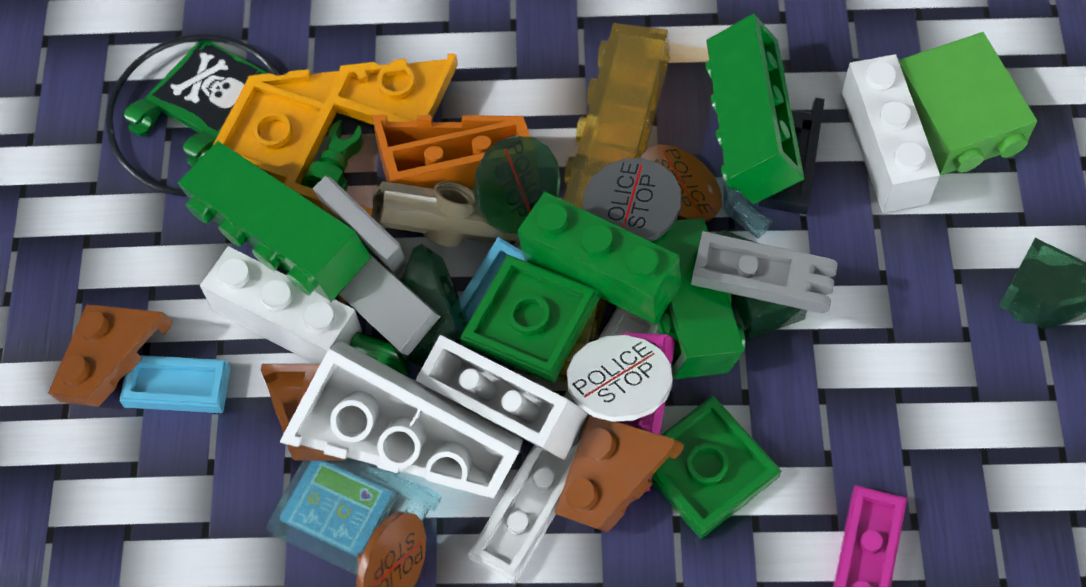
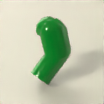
[350,332,408,377]

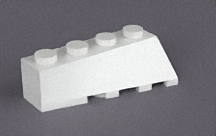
[280,341,523,498]

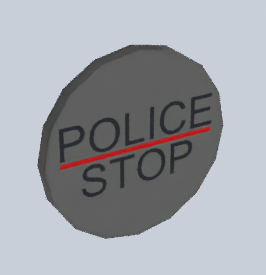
[582,158,681,242]

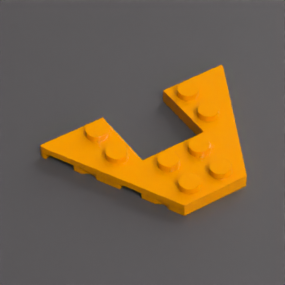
[213,53,458,304]

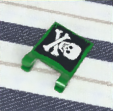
[124,41,269,167]

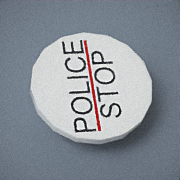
[567,335,673,422]

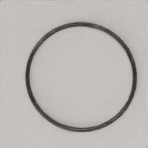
[106,34,280,196]

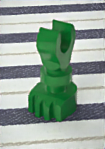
[302,120,363,192]

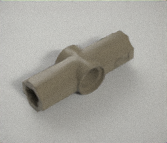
[371,181,525,247]

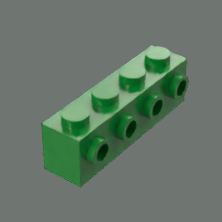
[706,13,805,204]
[178,141,371,302]

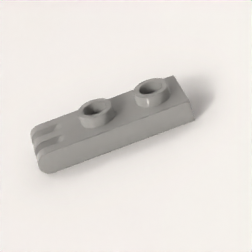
[691,231,838,313]

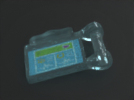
[266,457,442,575]

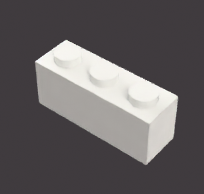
[841,54,940,213]
[200,246,362,364]
[415,335,588,460]

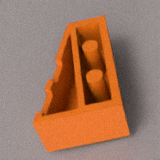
[372,115,538,198]

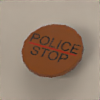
[640,144,722,223]
[356,511,426,587]

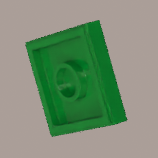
[460,255,600,384]
[651,395,782,540]

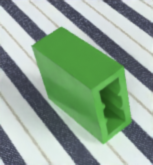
[898,32,1037,176]

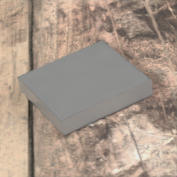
[313,176,406,275]

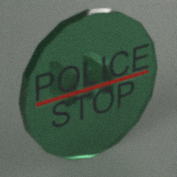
[473,135,561,234]

